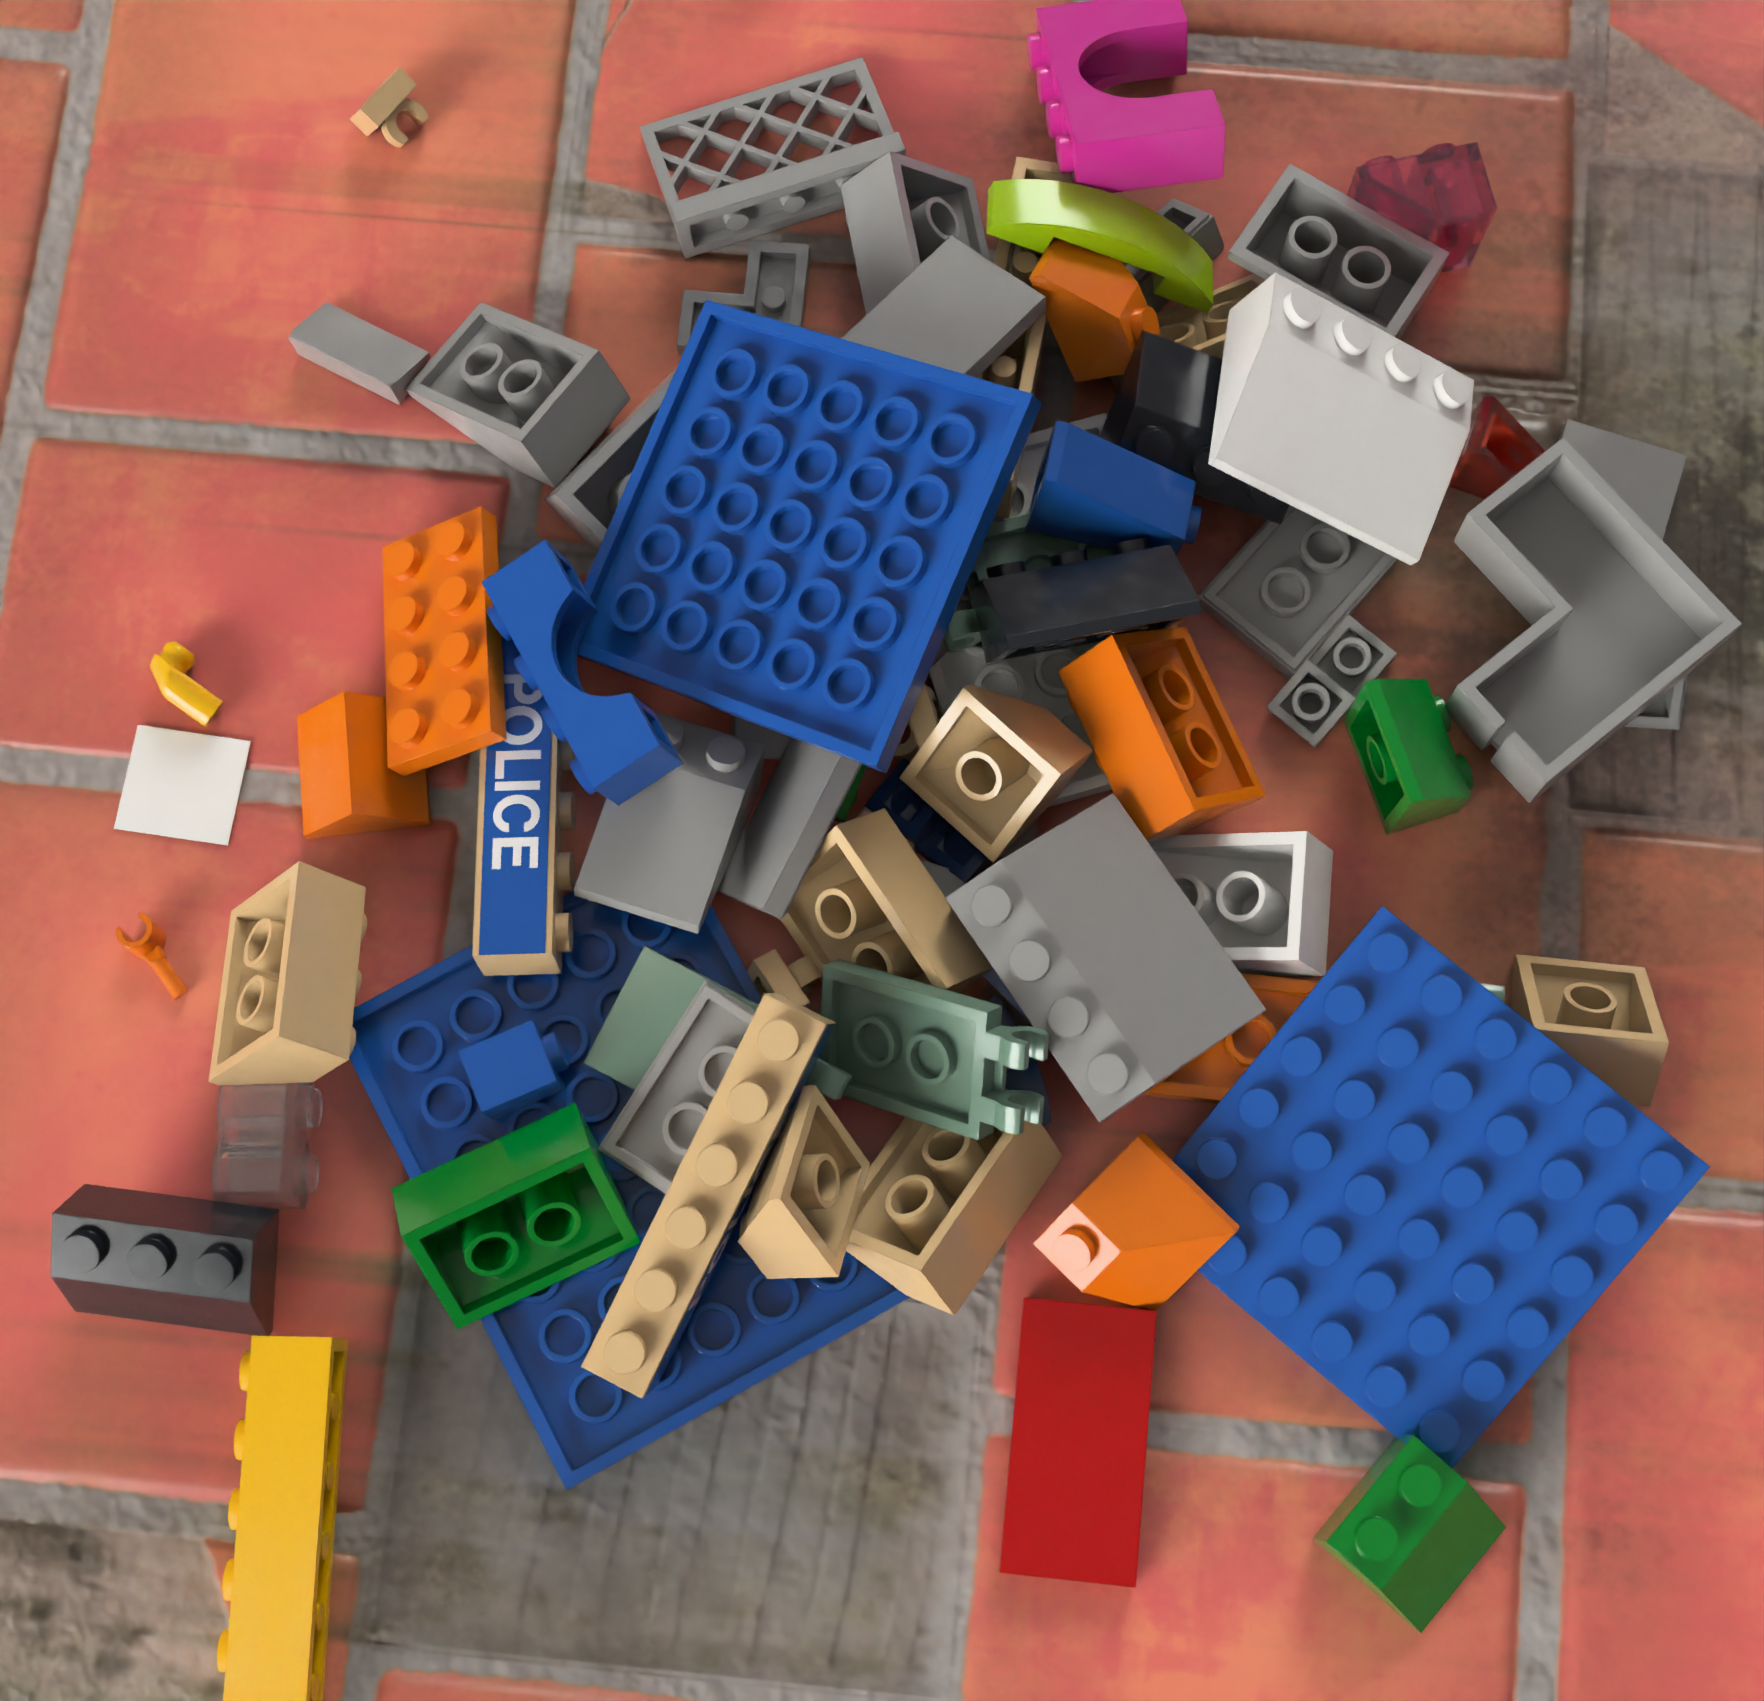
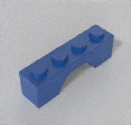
[482,540,683,806]

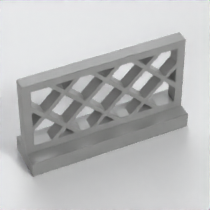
[640,57,906,259]

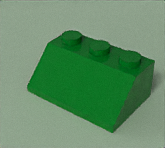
[391,1102,641,1330]

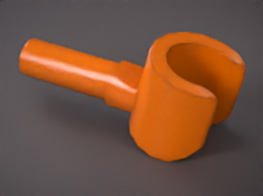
[115,913,188,1000]

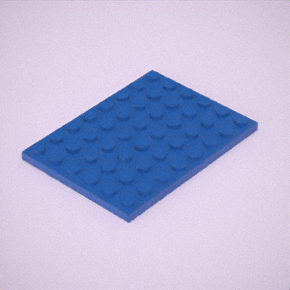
[349,891,911,1490]

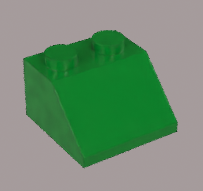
[1343,679,1473,835]
[1313,1434,1506,1633]

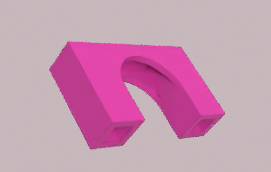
[1027,0,1225,193]

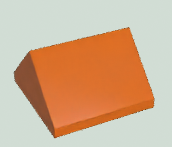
[297,691,431,839]

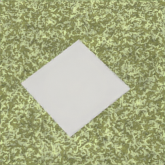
[114,725,251,846]

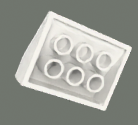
[1208,272,1474,565]

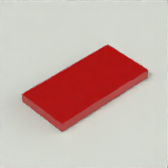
[999,1297,1157,1588]

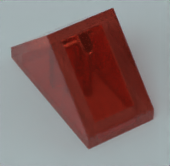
[1448,396,1545,499]

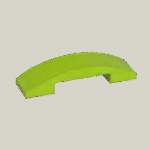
[986,179,1214,313]

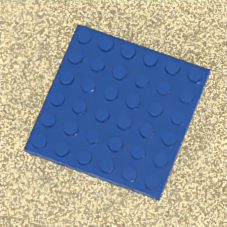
[577,300,1042,773]
[1172,906,1710,1469]

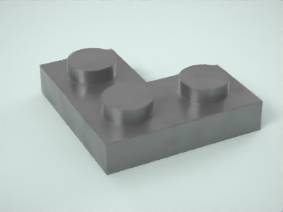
[677,239,811,356]

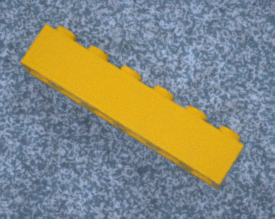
[217,1336,348,1701]

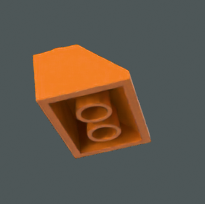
[1058,626,1266,842]

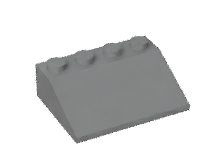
[946,793,1266,1123]

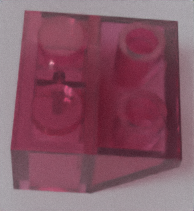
[1347,142,1497,272]

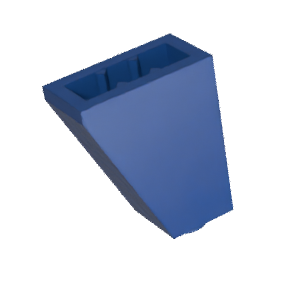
[1025,420,1202,556]

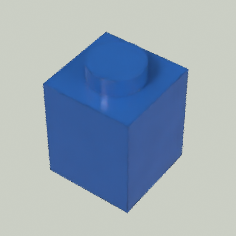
[458,1020,570,1121]

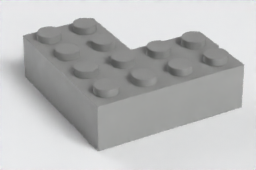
[1446,437,1742,803]

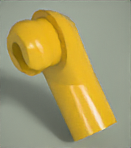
[150,641,224,726]

